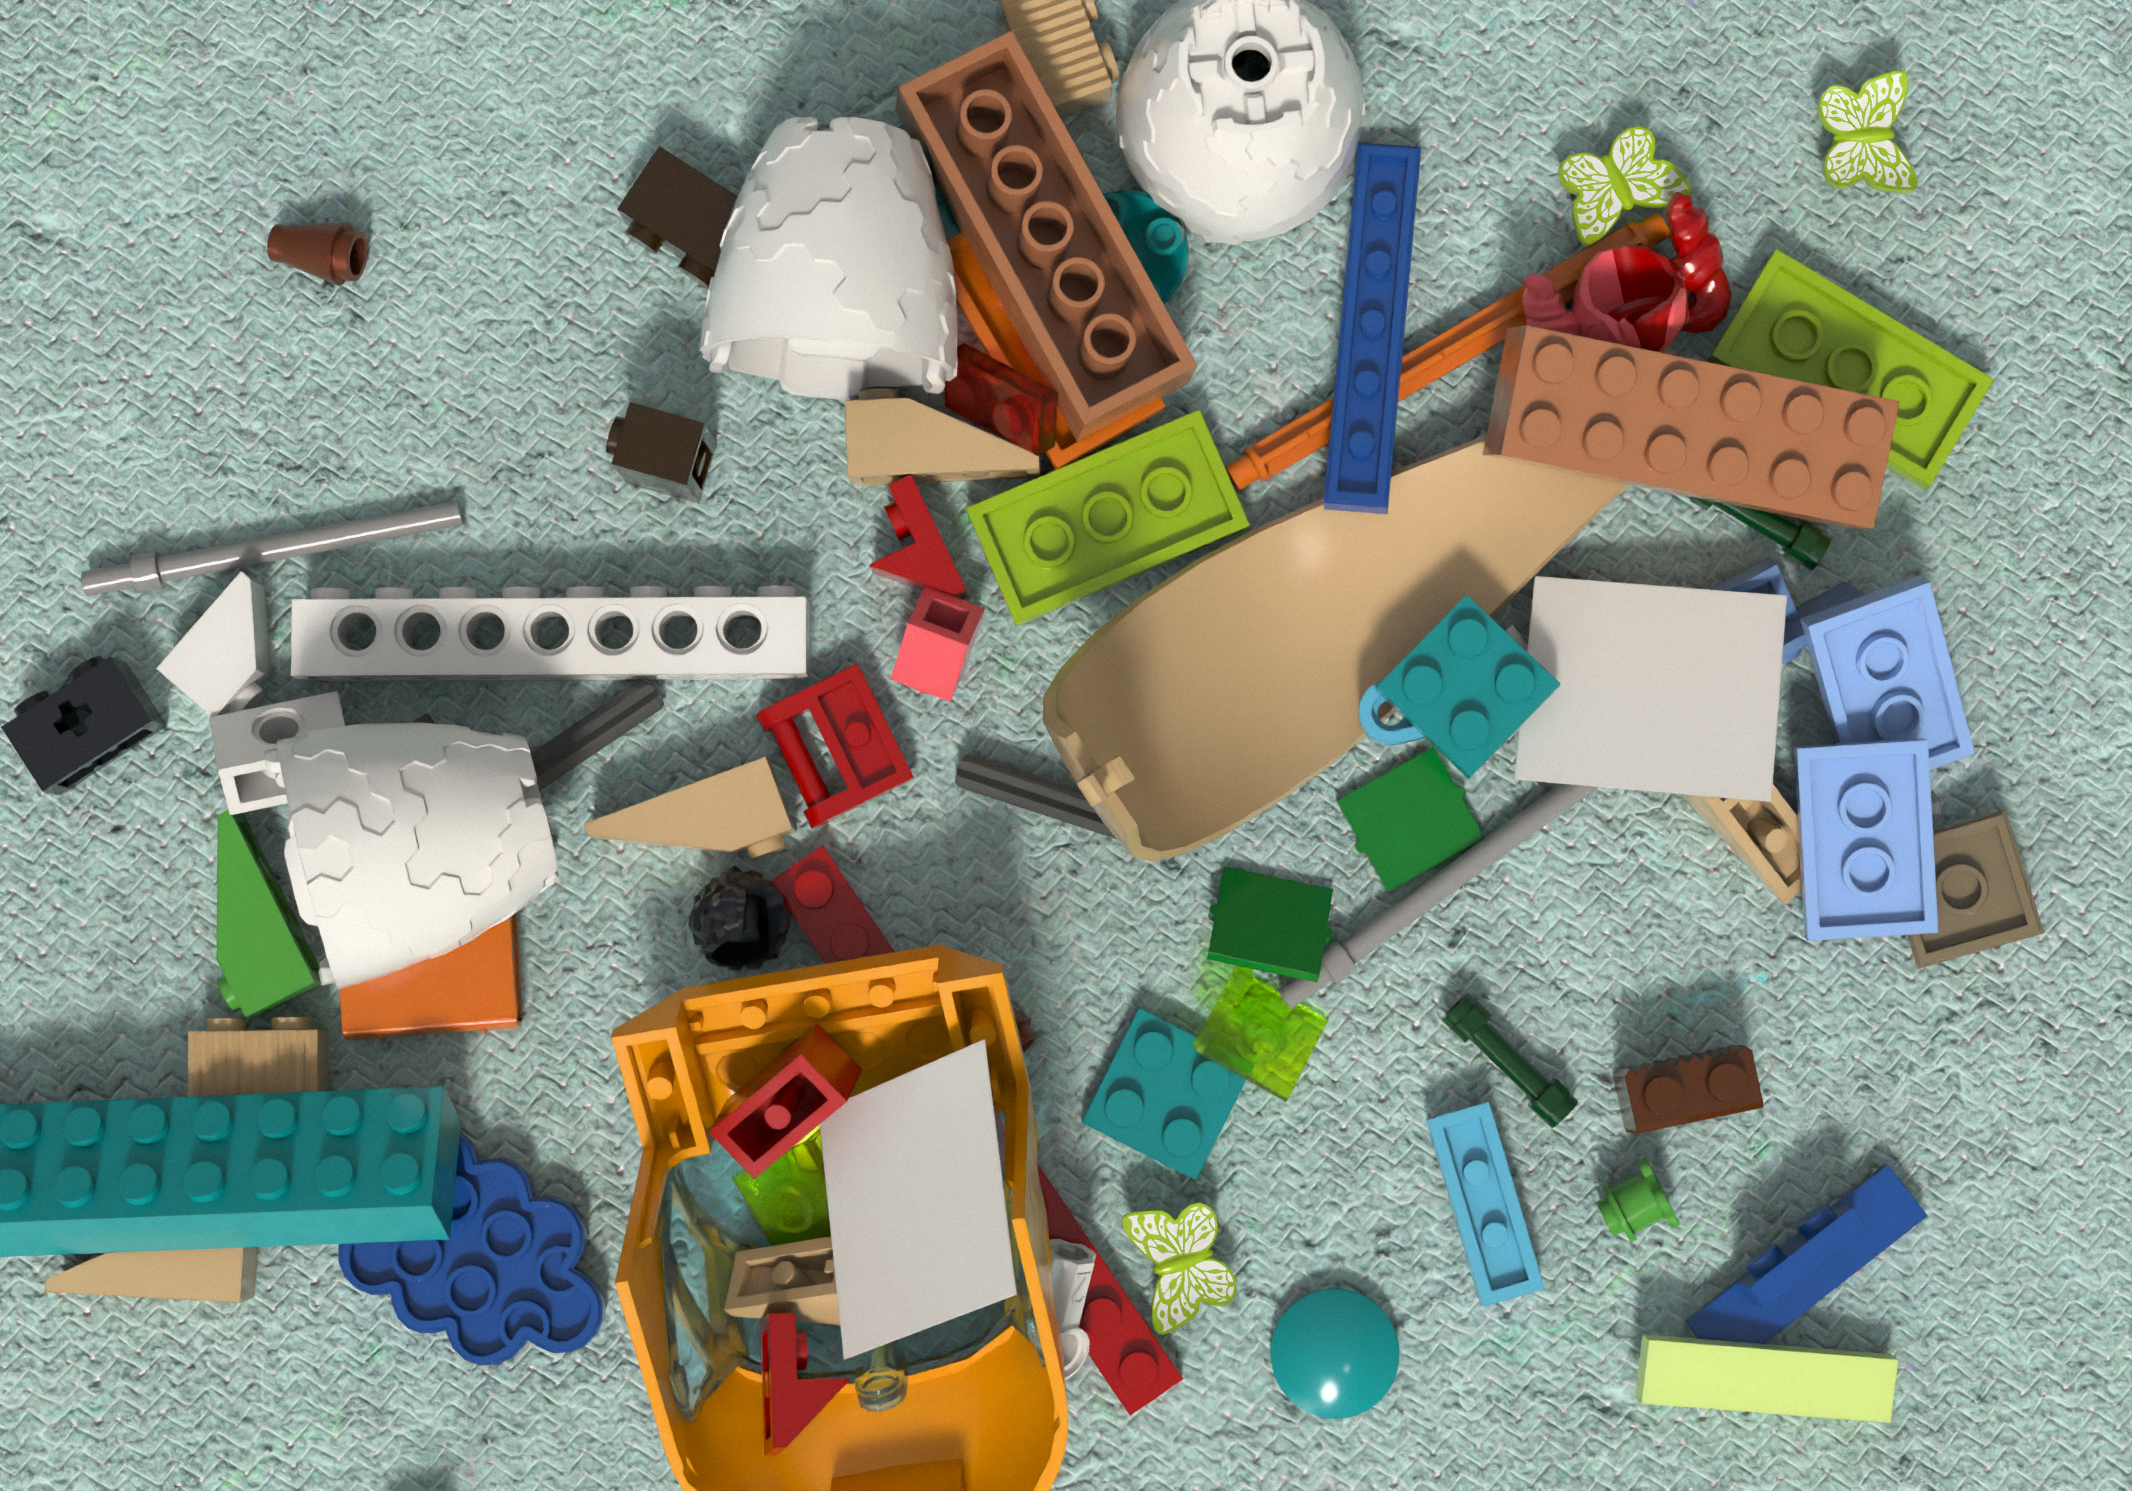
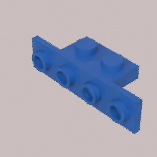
[1684,1164,1928,1344]

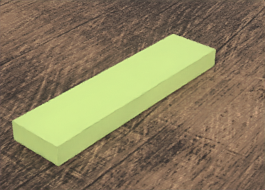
[1635,1334,1899,1423]

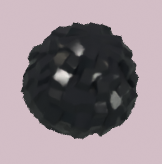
[688,865,793,971]

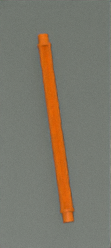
[1224,213,1670,491]

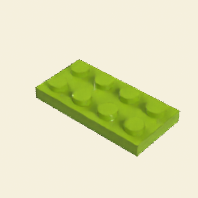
[1707,249,1994,490]
[966,409,1250,627]

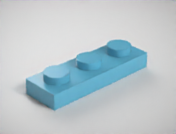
[1425,1101,1545,1307]

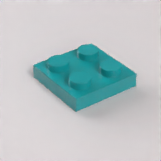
[1375,594,1561,779]
[1081,1008,1254,1180]

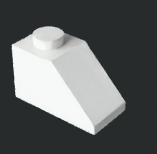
[156,571,271,716]

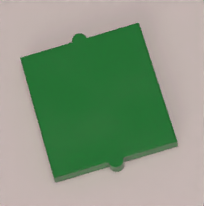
[1336,747,1485,892]
[1207,867,1333,982]

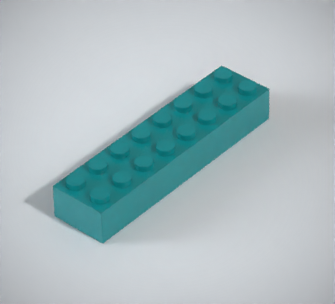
[0,1086,461,1257]

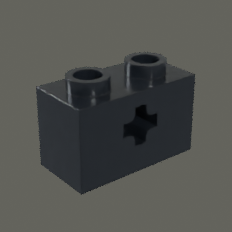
[1,656,167,795]

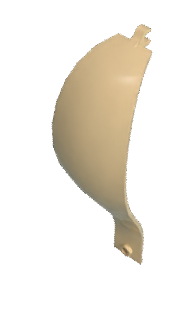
[1043,346,1677,862]

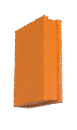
[340,913,523,1041]

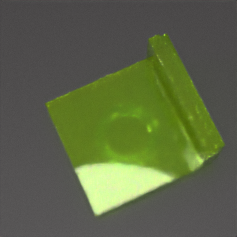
[1191,965,1328,1102]
[732,1129,831,1246]

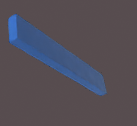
[1324,142,1421,514]

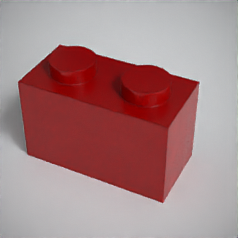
[708,1023,862,1179]

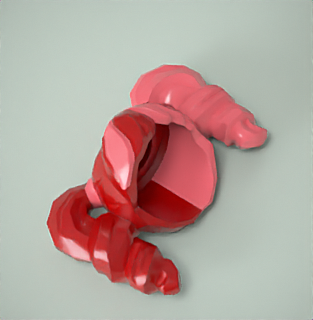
[1521,192,1732,352]

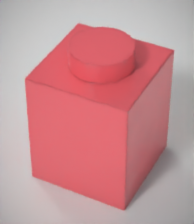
[891,586,985,702]

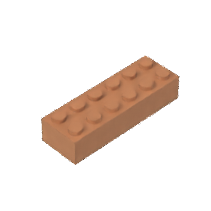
[895,30,1198,441]
[1483,325,1900,529]

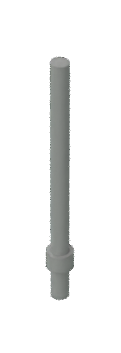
[81,500,464,596]
[1276,784,1598,1010]

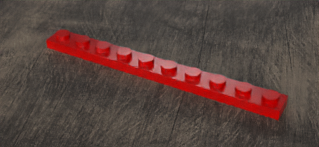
[771,846,1183,1416]

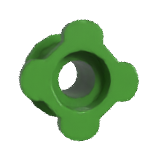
[1596,1157,1680,1242]

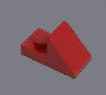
[869,474,968,599]
[760,1313,849,1456]

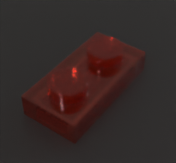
[944,343,1058,456]

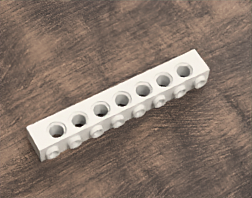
[291,585,810,682]

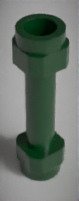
[1686,496,1832,571]
[1441,993,1578,1128]

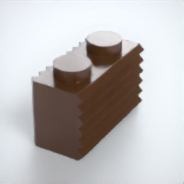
[1613,1045,1763,1134]

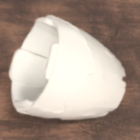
[1116,0,1365,245]
[699,117,958,400]
[264,722,559,989]

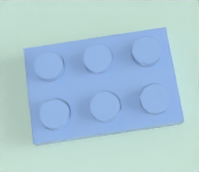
[1800,575,1975,770]
[1794,738,1938,941]

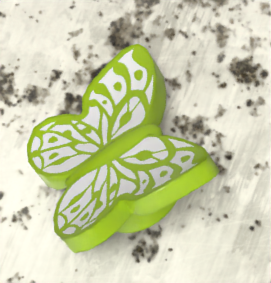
[1816,70,1918,193]
[1557,126,1692,247]
[1122,1202,1237,1335]

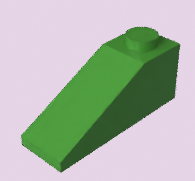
[216,810,322,1018]

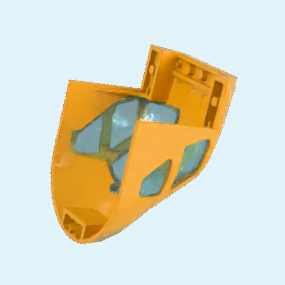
[611,945,1068,1491]

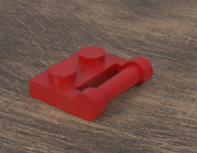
[756,663,914,829]

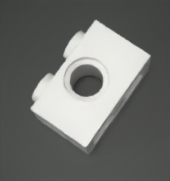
[209,691,345,815]

